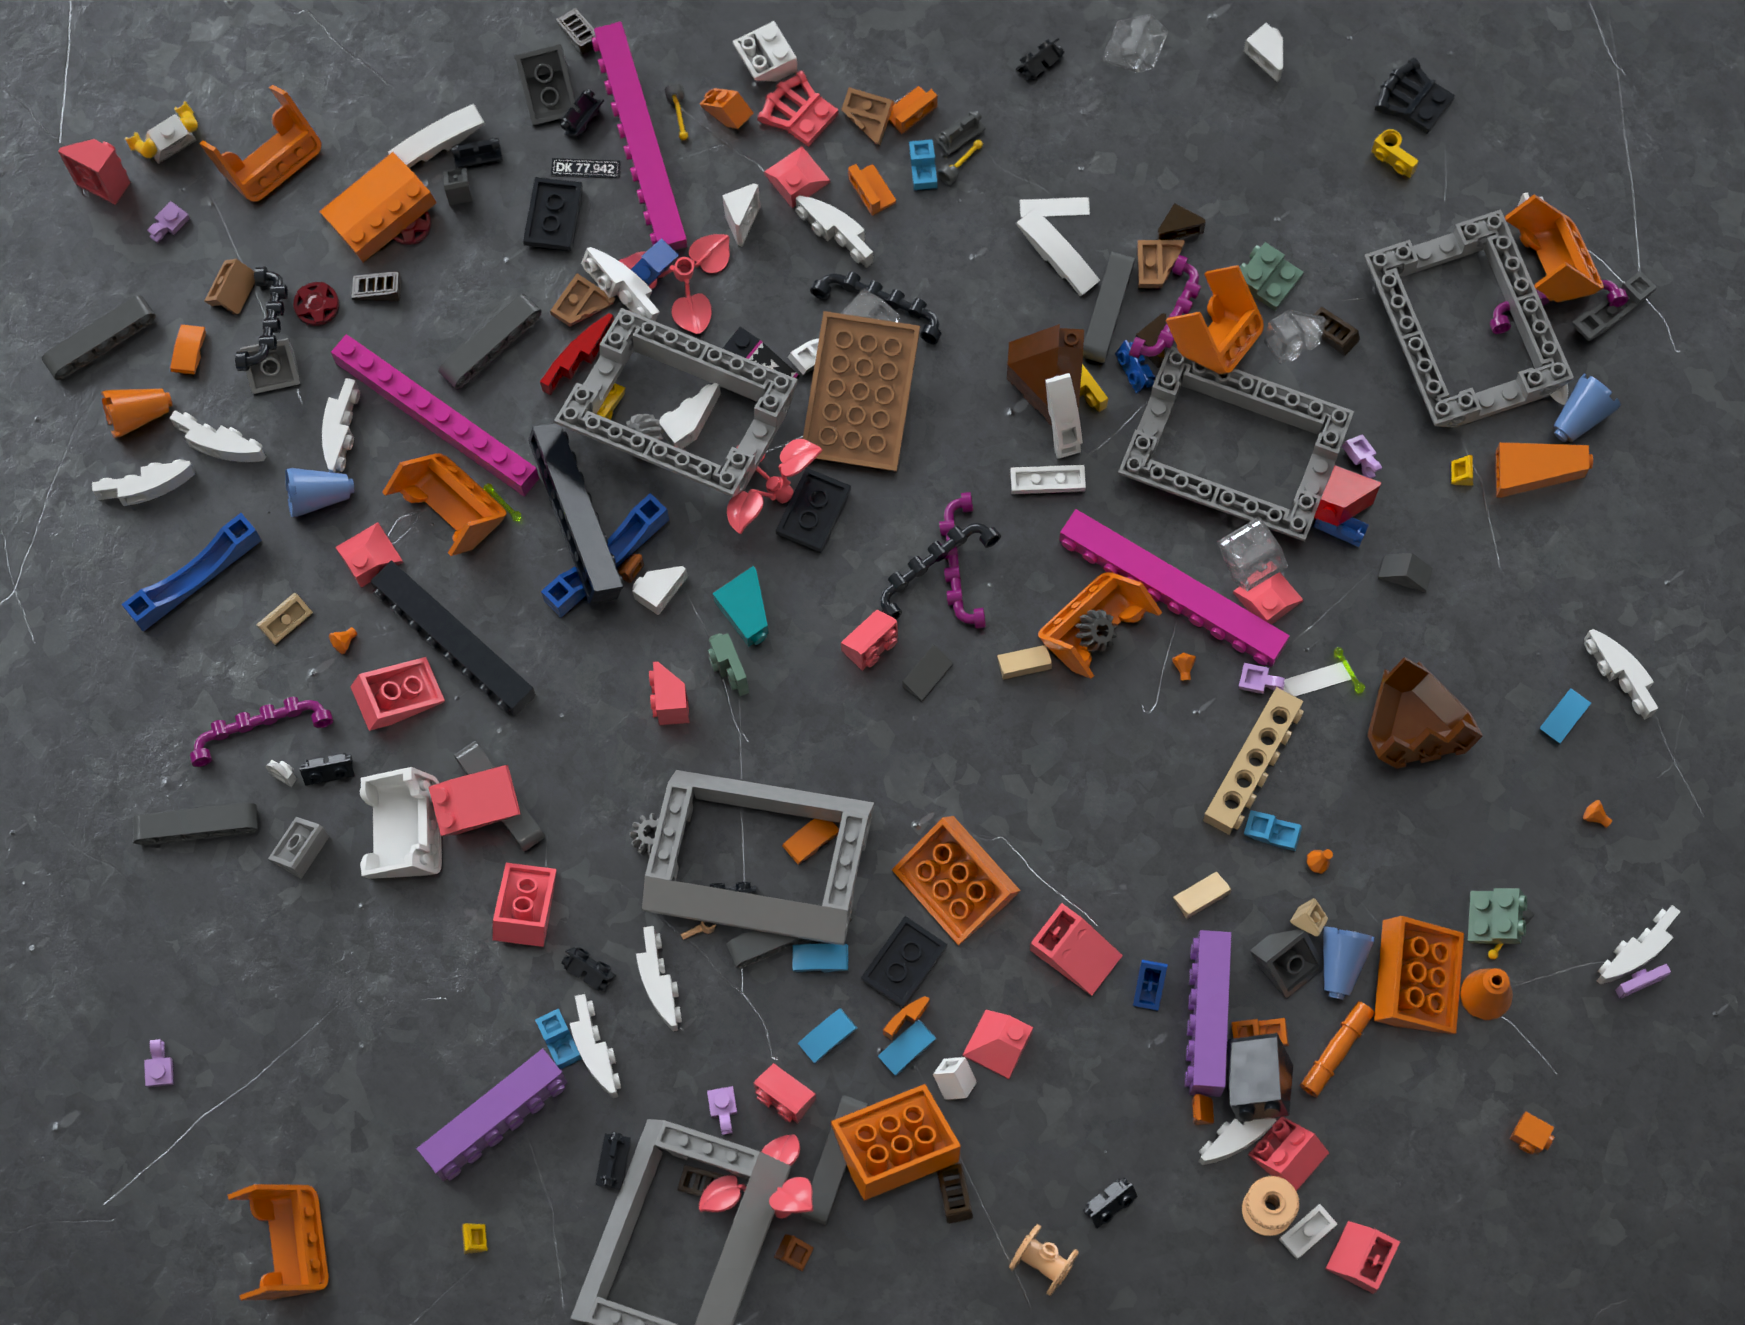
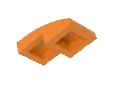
[170,324,206,374]
[782,819,839,865]
[883,996,930,1041]
[1232,1018,1289,1046]

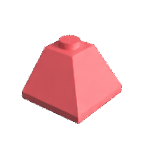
[764,147,830,208]
[335,522,403,587]
[1233,563,1303,625]
[962,1010,1033,1079]

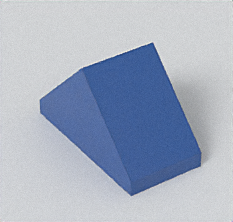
[1133,960,1168,1011]

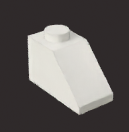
[1244,23,1283,82]
[632,566,688,615]

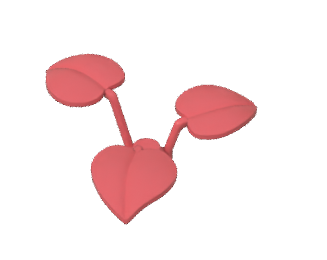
[619,234,729,335]
[727,439,822,534]
[699,1134,813,1218]

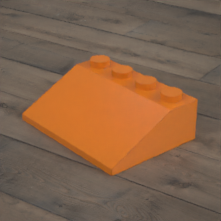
[319,152,437,263]
[892,816,1020,945]
[1374,916,1464,1034]
[831,1084,961,1201]

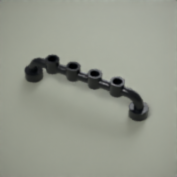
[235,266,288,371]
[810,271,942,344]
[880,523,1001,620]

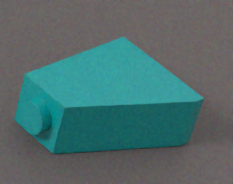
[713,566,769,647]

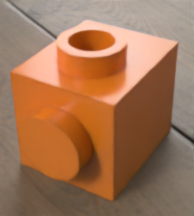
[1510,1112,1555,1154]

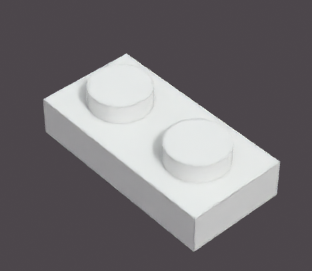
[1279,1204,1337,1259]

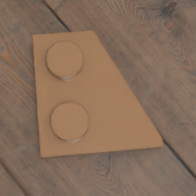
[841,88,894,145]
[1137,240,1184,288]
[550,273,616,327]

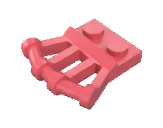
[757,70,839,147]

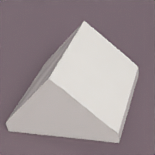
[722,183,761,246]

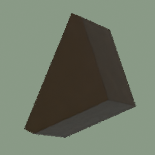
[1156,203,1206,240]
[1136,313,1166,368]

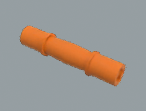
[1300,1001,1375,1097]

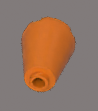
[101,389,172,438]
[1460,968,1513,1021]

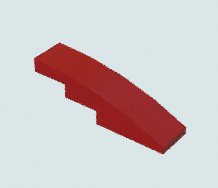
[540,313,614,395]

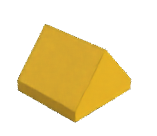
[1451,455,1473,486]
[462,1223,488,1254]

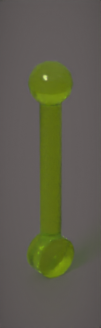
[483,483,522,522]
[1334,647,1365,693]

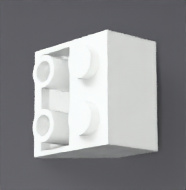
[733,21,797,81]

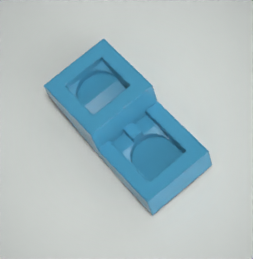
[909,139,938,190]
[1539,688,1591,744]
[1244,810,1302,851]
[792,944,848,973]
[535,1008,582,1069]
[798,1008,857,1063]
[878,1020,937,1076]

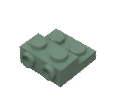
[1240,242,1304,311]
[707,633,749,696]
[1468,888,1527,944]

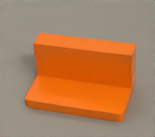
[888,86,938,134]
[848,164,896,216]

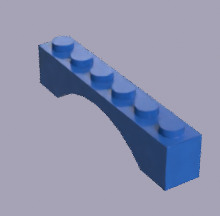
[541,493,669,618]
[121,513,262,632]

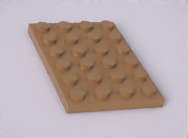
[803,311,921,472]

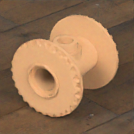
[1242,1176,1299,1236]
[1009,1224,1079,1296]

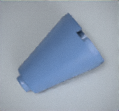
[1553,374,1621,443]
[285,468,354,517]
[1323,926,1375,1000]

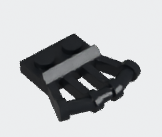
[1374,57,1455,134]

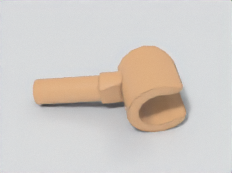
[681,921,716,940]

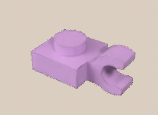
[147,201,190,243]
[1342,434,1382,479]
[1239,663,1285,694]
[144,1039,174,1087]
[707,1086,737,1135]

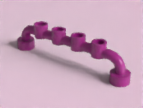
[1129,255,1201,359]
[1489,280,1629,334]
[939,492,986,629]
[190,697,333,767]

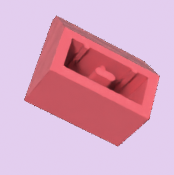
[841,610,898,671]
[649,662,690,725]
[753,1063,816,1124]
[1248,1116,1329,1191]
[1325,1221,1400,1294]

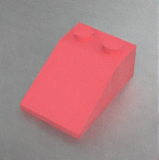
[350,657,445,731]
[429,765,521,836]
[493,863,557,947]

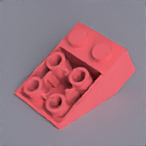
[1030,903,1123,996]

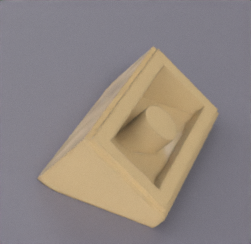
[257,593,313,645]
[997,645,1052,679]
[1173,871,1231,919]
[1290,898,1328,937]

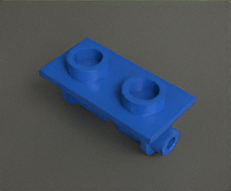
[1115,340,1156,394]
[1314,517,1369,547]

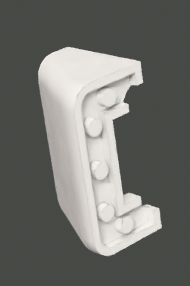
[360,767,442,879]

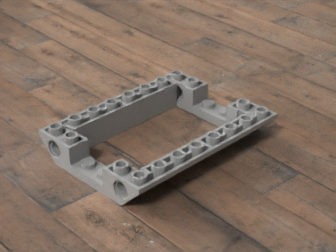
[1364,209,1574,427]
[554,308,798,497]
[1118,346,1354,542]
[642,770,875,946]
[570,1119,791,1325]

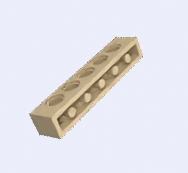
[1203,687,1304,835]

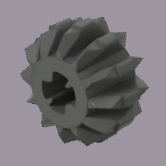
[1075,610,1118,652]

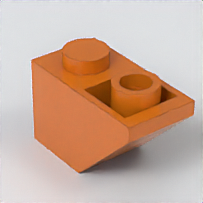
[700,88,754,129]

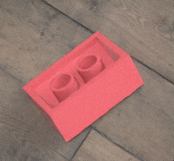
[58,139,131,205]

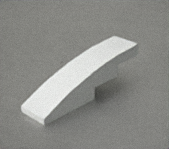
[388,104,485,168]
[1016,208,1100,296]

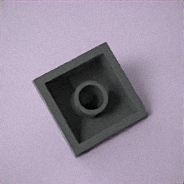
[1250,929,1324,999]

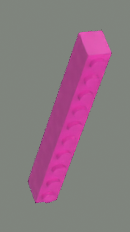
[591,21,687,250]
[331,334,540,497]
[1059,509,1290,667]

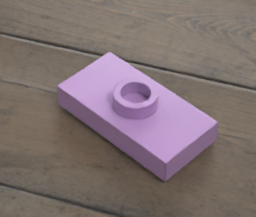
[1615,964,1671,999]

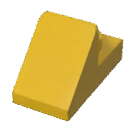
[1080,364,1108,412]

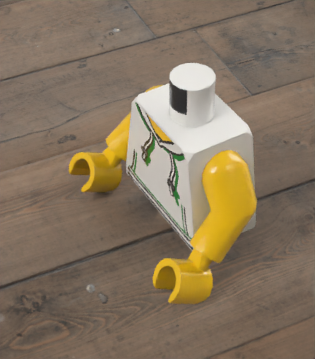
[125,101,198,164]

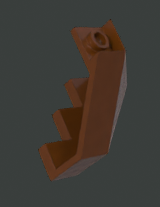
[1007,324,1084,426]
[1367,657,1483,768]

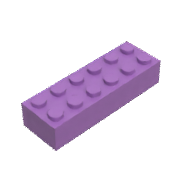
[1185,930,1231,1097]
[417,1049,568,1182]

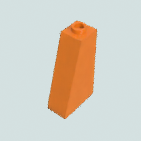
[1495,442,1593,498]

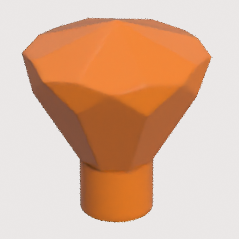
[329,627,357,654]
[1172,653,1196,681]
[1583,800,1612,828]
[1307,849,1333,874]

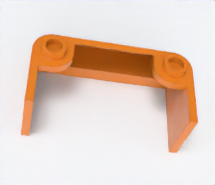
[199,85,321,201]
[1504,194,1604,302]
[1166,265,1264,374]
[382,453,506,556]
[1038,572,1162,679]
[228,1184,329,1300]

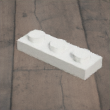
[1010,465,1086,494]

